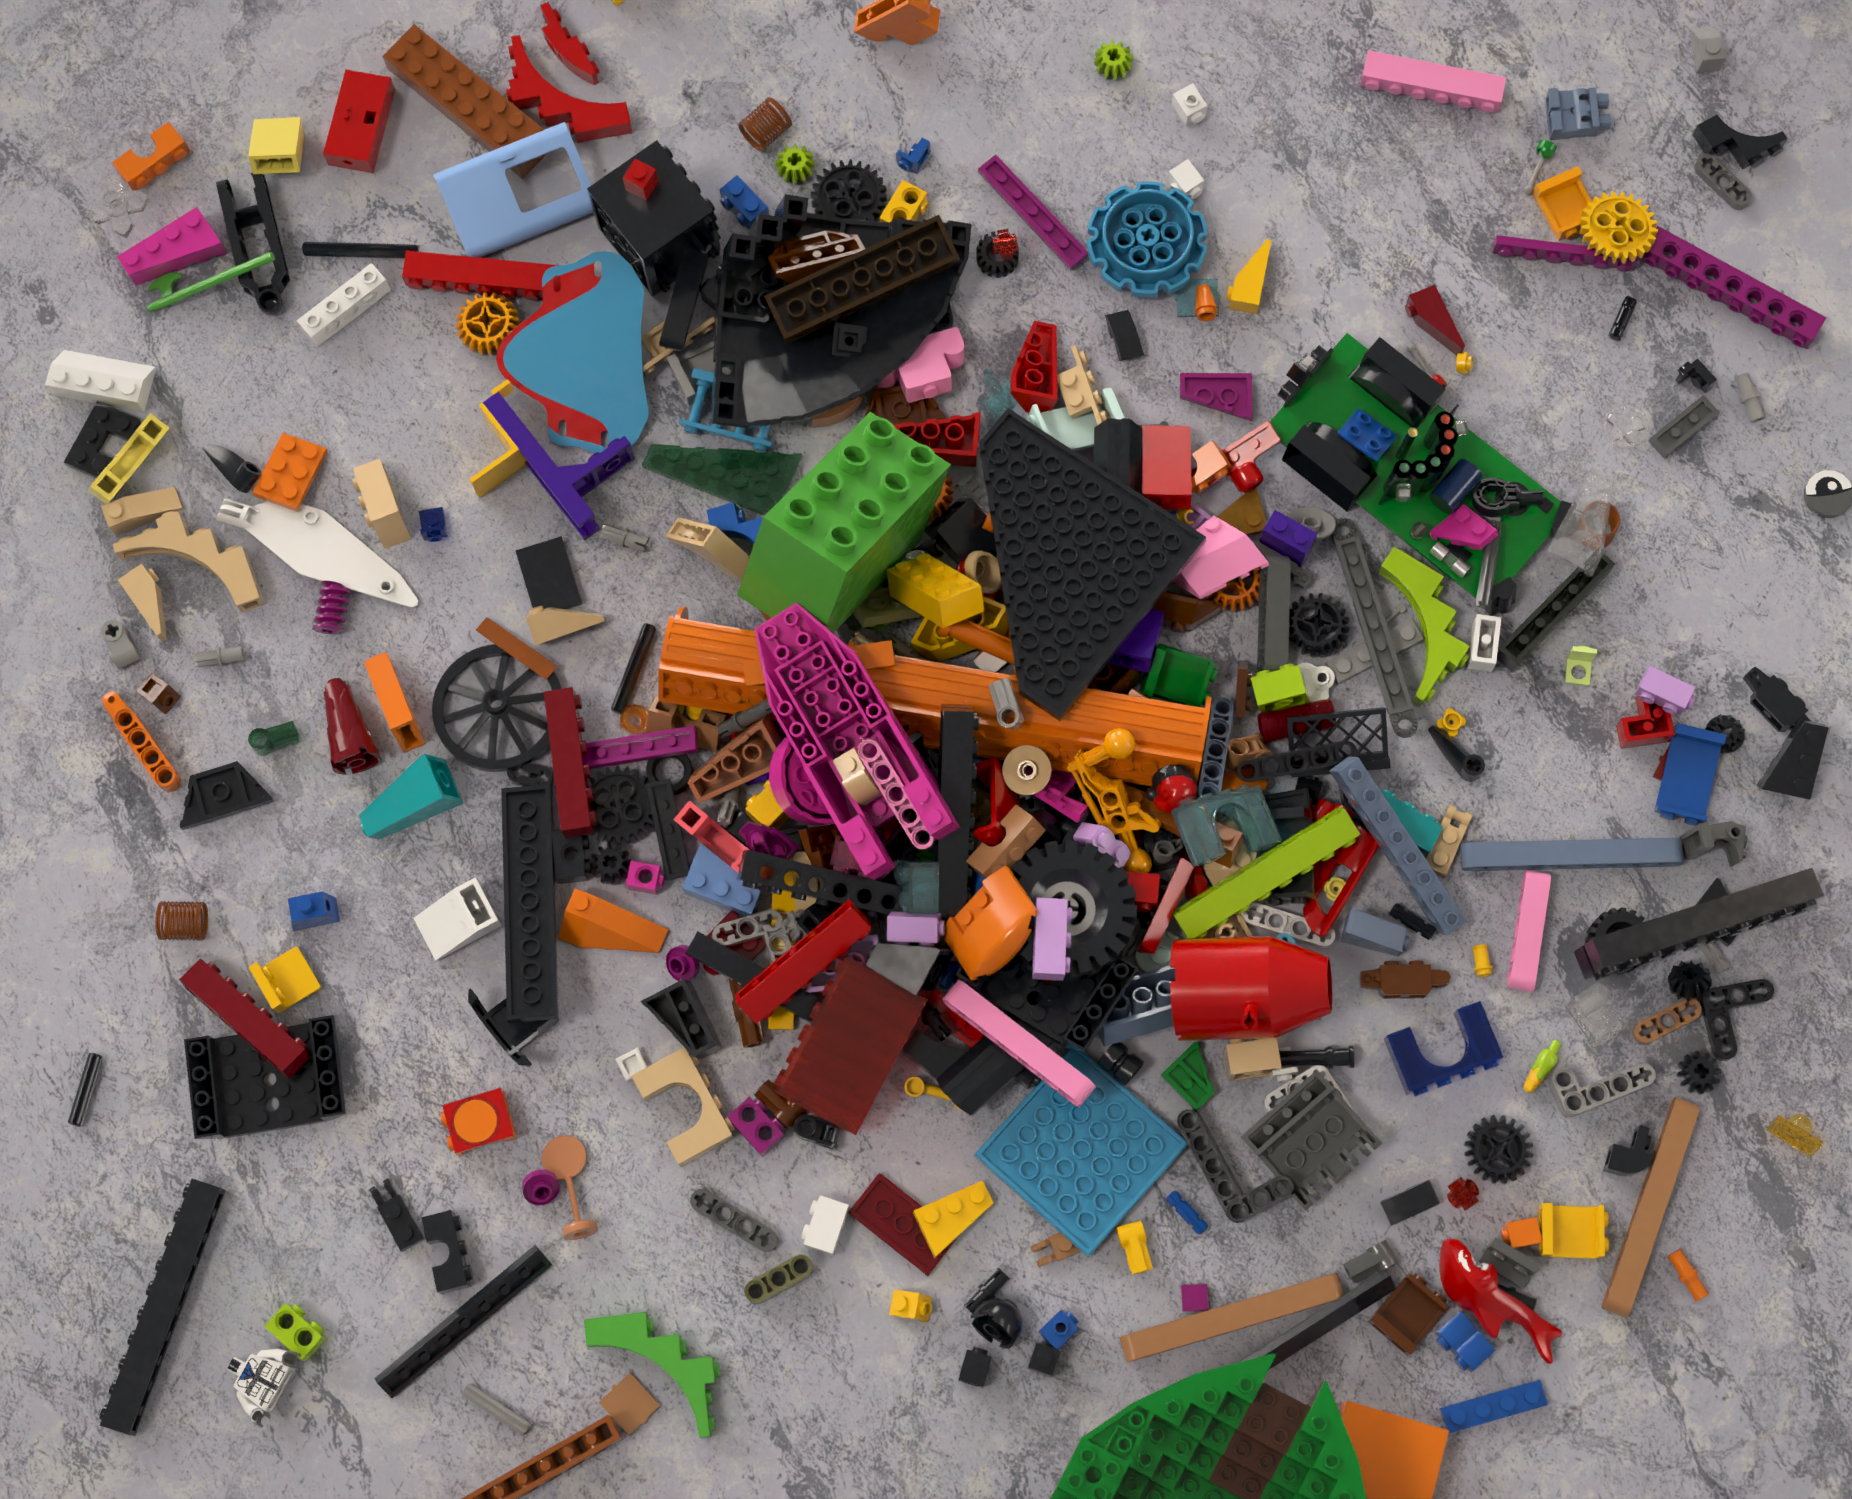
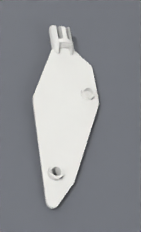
[216,498,418,608]

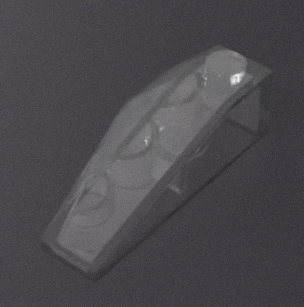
[1547,468,1614,576]

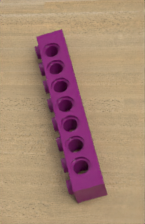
[1639,226,1827,349]

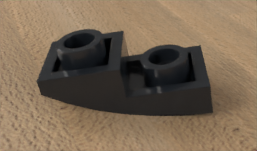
[1105,310,1144,361]
[1380,1179,1440,1226]

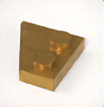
[1217,487,1267,536]

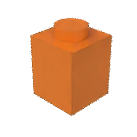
[1500,1217,1542,1249]

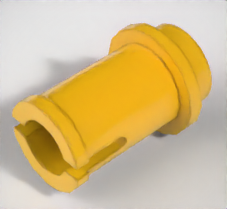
[1472,944,1494,978]

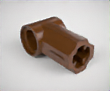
[754,1079,806,1130]

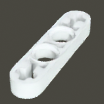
[1241,902,1335,948]

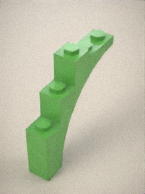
[584,1312,720,1438]

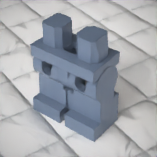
[1545,87,1612,140]

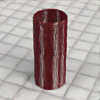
[1257,698,1336,744]

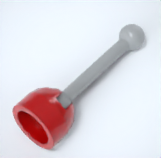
[1407,343,1447,388]

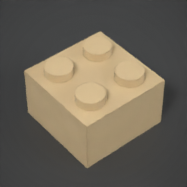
[1223,1038,1282,1082]

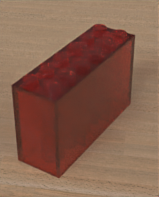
[774,954,929,1135]

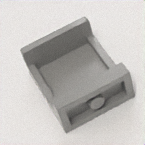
[667,336,730,406]

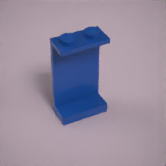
[1654,723,1727,826]

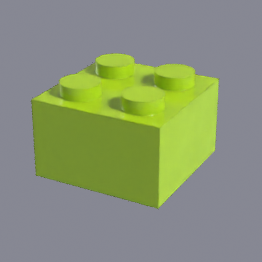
[1251,664,1310,713]

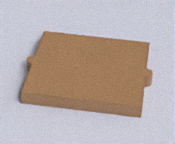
[599,1373,660,1436]

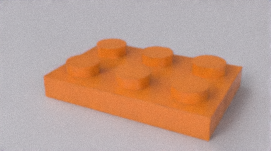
[252,433,327,512]

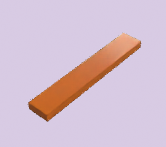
[743,640,895,687]

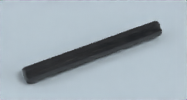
[302,242,419,258]

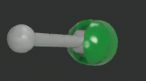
[1524,140,1557,195]

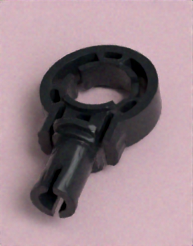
[1472,477,1543,518]

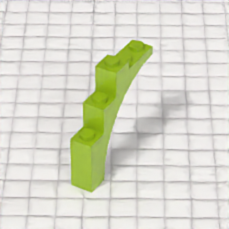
[1379,547,1470,707]

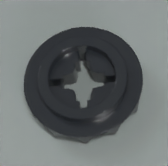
[1705,714,1745,753]

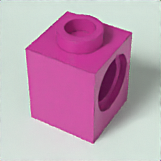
[626,861,665,895]

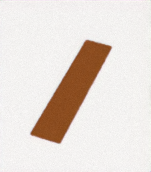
[476,617,557,679]

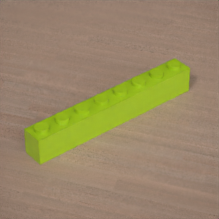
[1173,807,1360,939]

